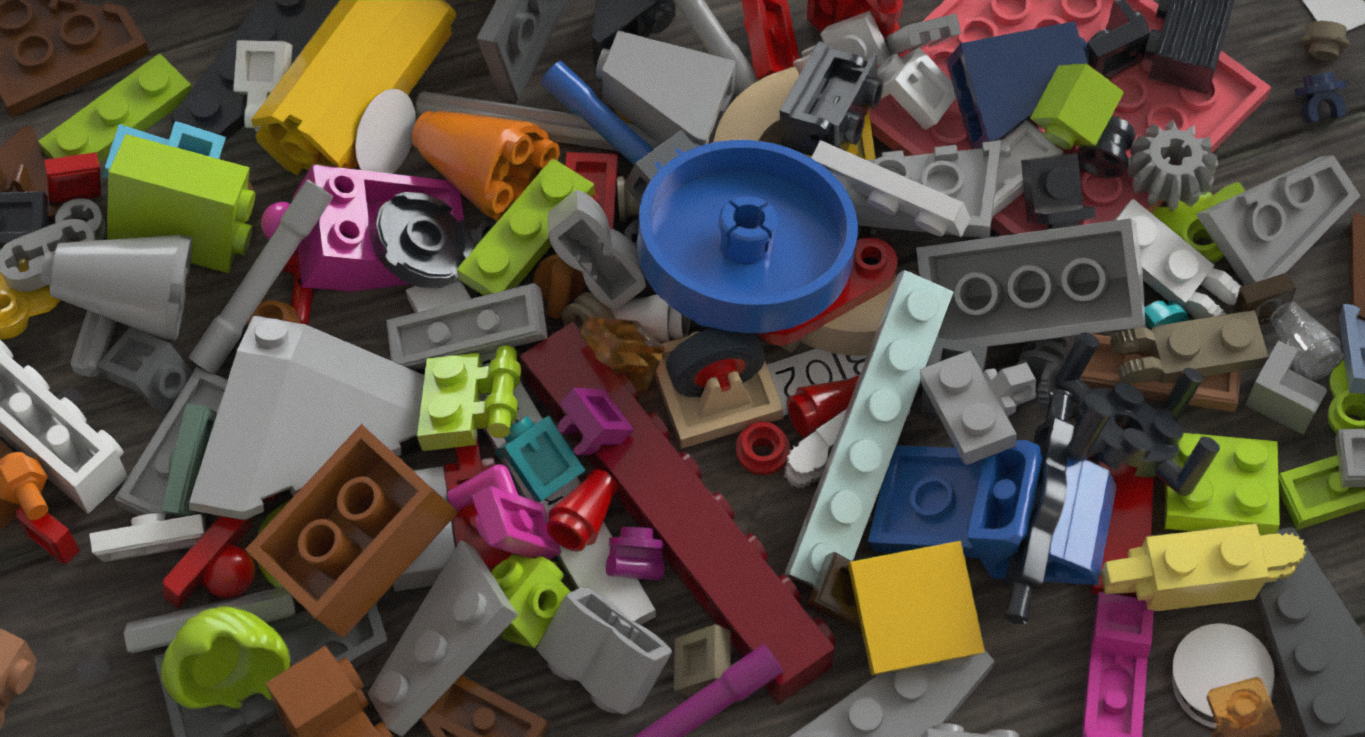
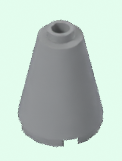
[41,235,193,341]

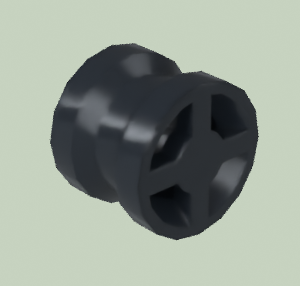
[1076,115,1136,178]

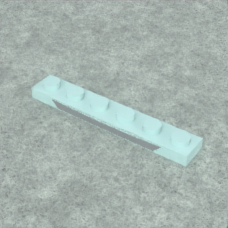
[784,270,954,587]

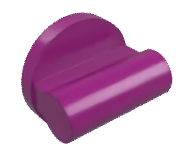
[605,527,665,580]

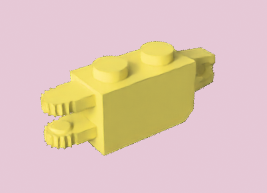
[1101,524,1306,611]

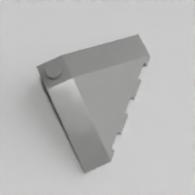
[189,315,425,520]

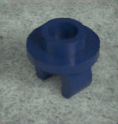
[1294,72,1347,123]

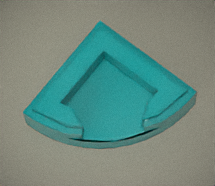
[1144,300,1189,329]

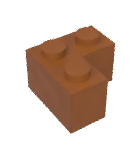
[266,645,393,737]

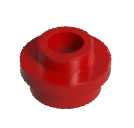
[736,422,790,475]

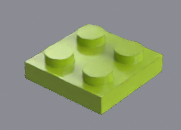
[1164,433,1280,536]

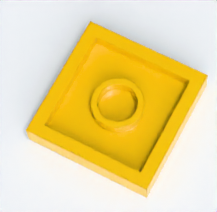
[848,541,985,676]

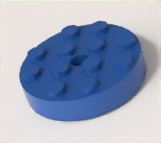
[637,140,858,333]

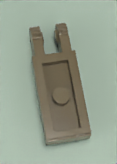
[1110,310,1269,384]

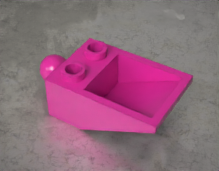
[261,165,464,292]

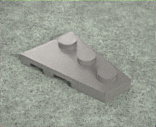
[1196,155,1360,285]
[367,540,518,737]

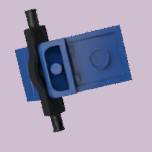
[868,390,1117,624]

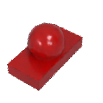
[163,516,256,609]

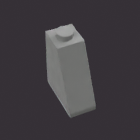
[596,31,736,146]

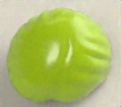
[161,607,290,709]

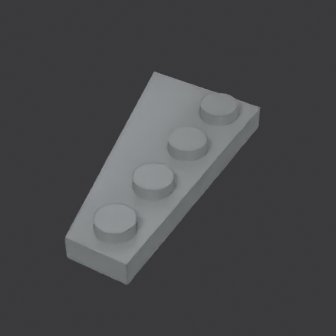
[790,650,994,737]

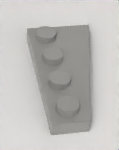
[848,140,1001,238]

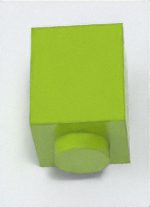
[1030,63,1124,149]

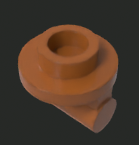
[534,254,586,319]

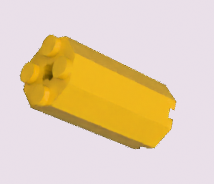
[251,0,457,176]

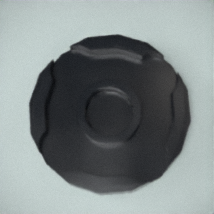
[369,192,474,288]

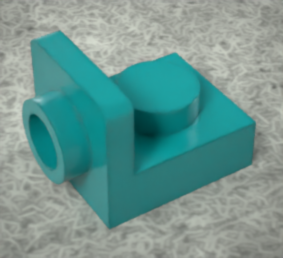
[494,415,585,502]

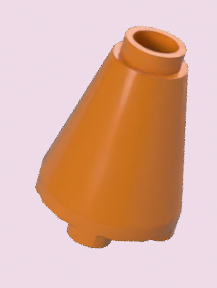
[412,111,560,221]

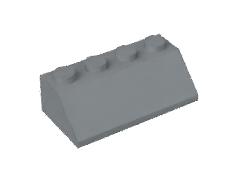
[916,218,1145,347]

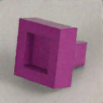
[557,388,634,455]

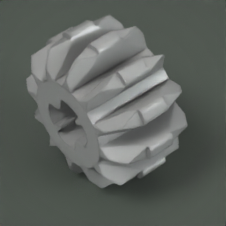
[1126,119,1218,212]

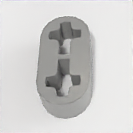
[0,219,98,292]

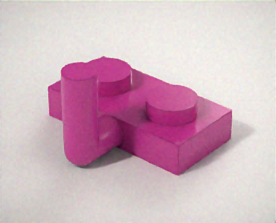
[447,464,562,560]

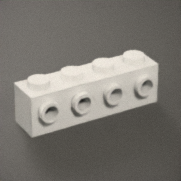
[0,340,128,514]

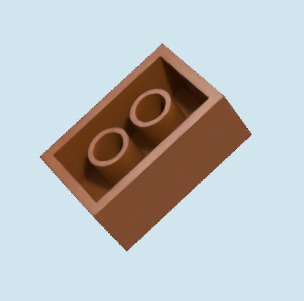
[245,424,459,638]

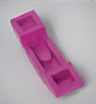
[1082,592,1154,737]

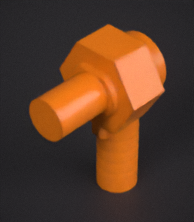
[0,452,48,520]

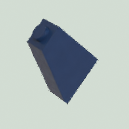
[946,21,1090,149]

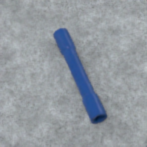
[540,61,654,165]

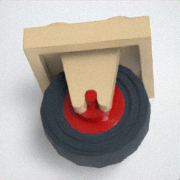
[648,327,784,449]

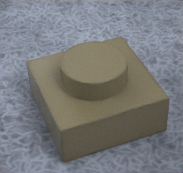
[674,624,731,697]

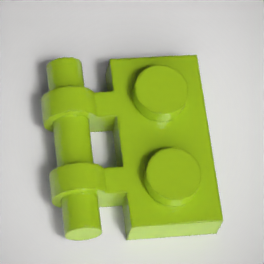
[417,345,521,451]

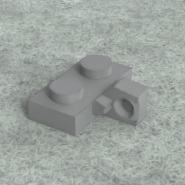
[920,351,1036,465]

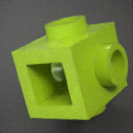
[491,554,571,648]

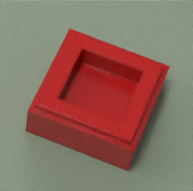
[44,152,101,204]
[15,506,80,565]

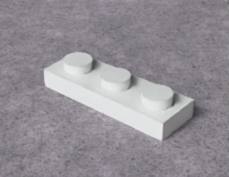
[811,140,971,237]

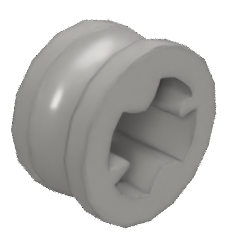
[55,198,107,240]

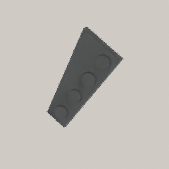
[1255,527,1365,737]

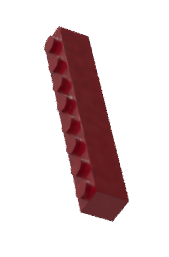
[520,322,836,705]

